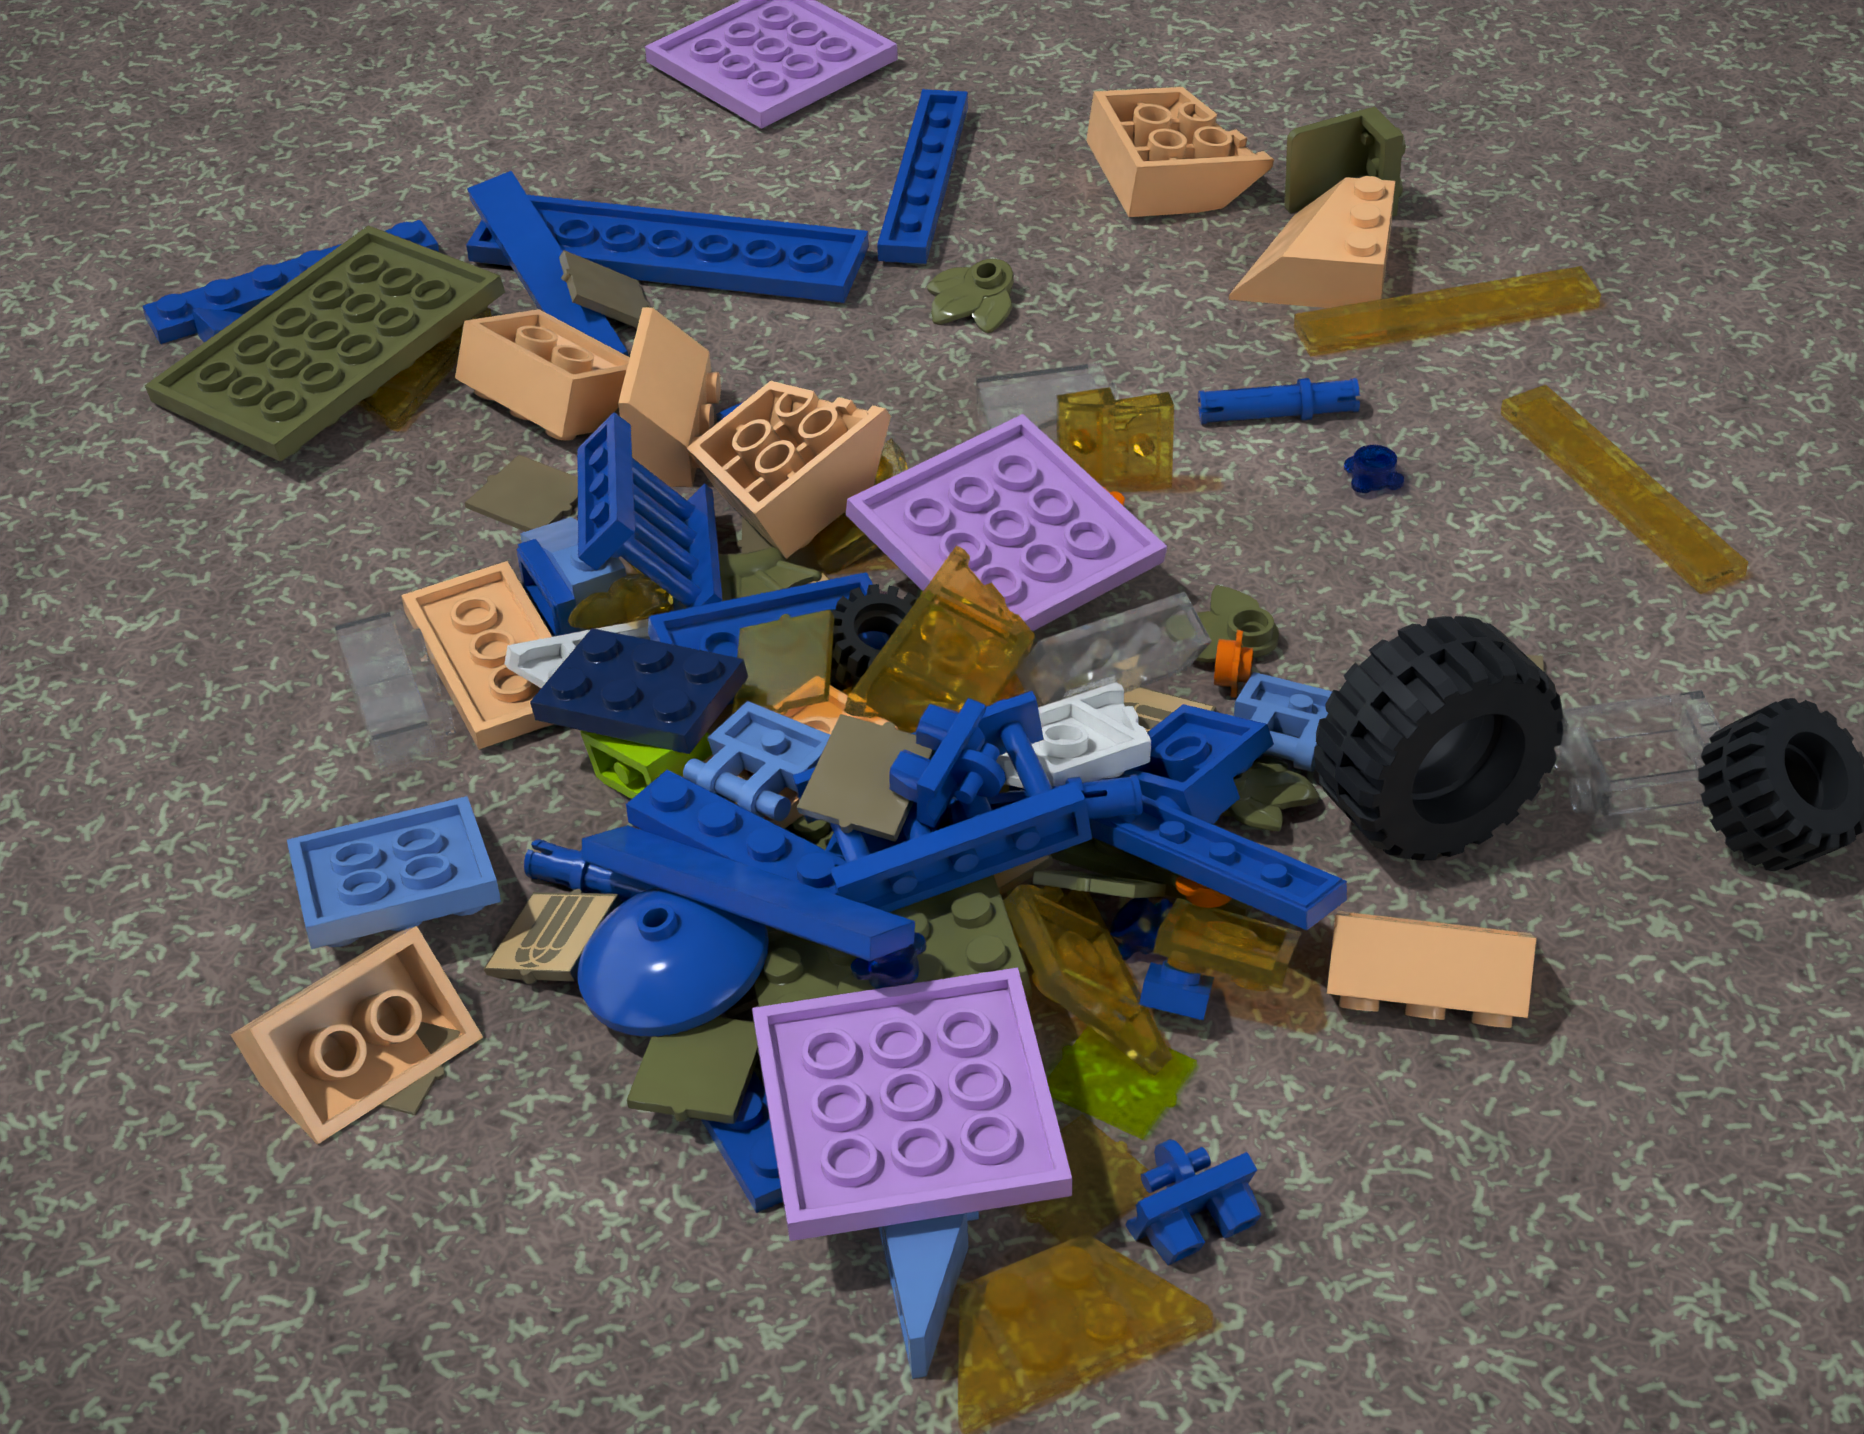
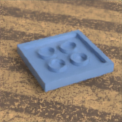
[287,796,501,949]

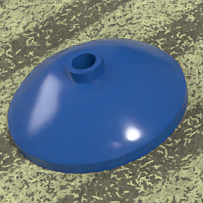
[577,887,769,1037]

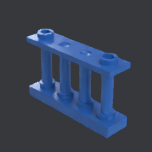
[577,412,723,611]
[792,691,1092,912]

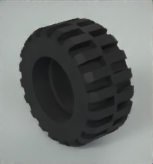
[1314,616,1563,861]

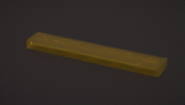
[1294,266,1601,357]
[1501,384,1748,594]

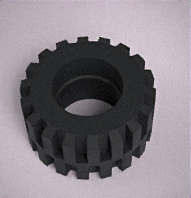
[1698,698,1864,871]

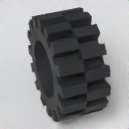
[824,584,936,698]

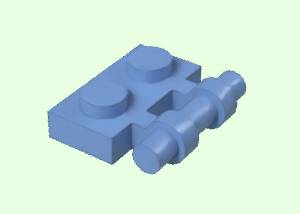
[1234,672,1332,772]
[683,701,830,822]

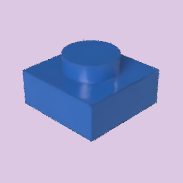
[1139,959,1214,1020]

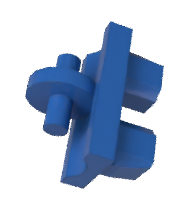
[889,698,1006,828]
[1125,1139,1261,1265]

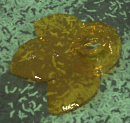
[568,573,672,630]

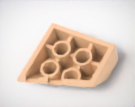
[1086,87,1274,217]
[1229,176,1395,312]
[687,381,891,559]

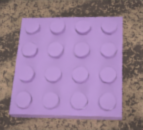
[645,0,898,129]
[846,414,1167,655]
[752,967,1072,1241]

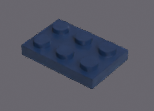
[530,628,748,754]

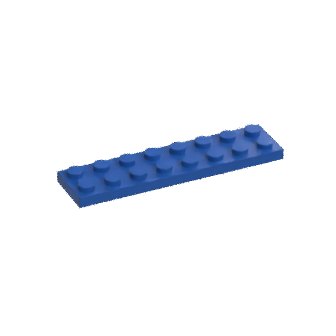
[466,195,869,303]

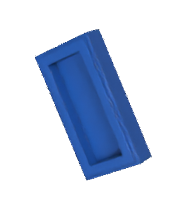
[516,539,581,636]

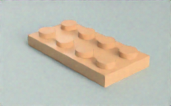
[401,561,553,750]

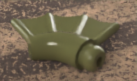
[719,547,822,601]

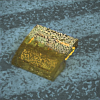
[1056,387,1174,492]

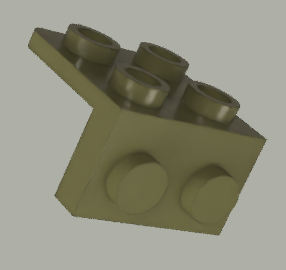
[1285,106,1406,217]

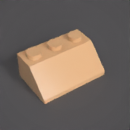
[618,307,721,487]
[455,309,630,441]
[1327,911,1536,1028]
[230,926,483,1144]

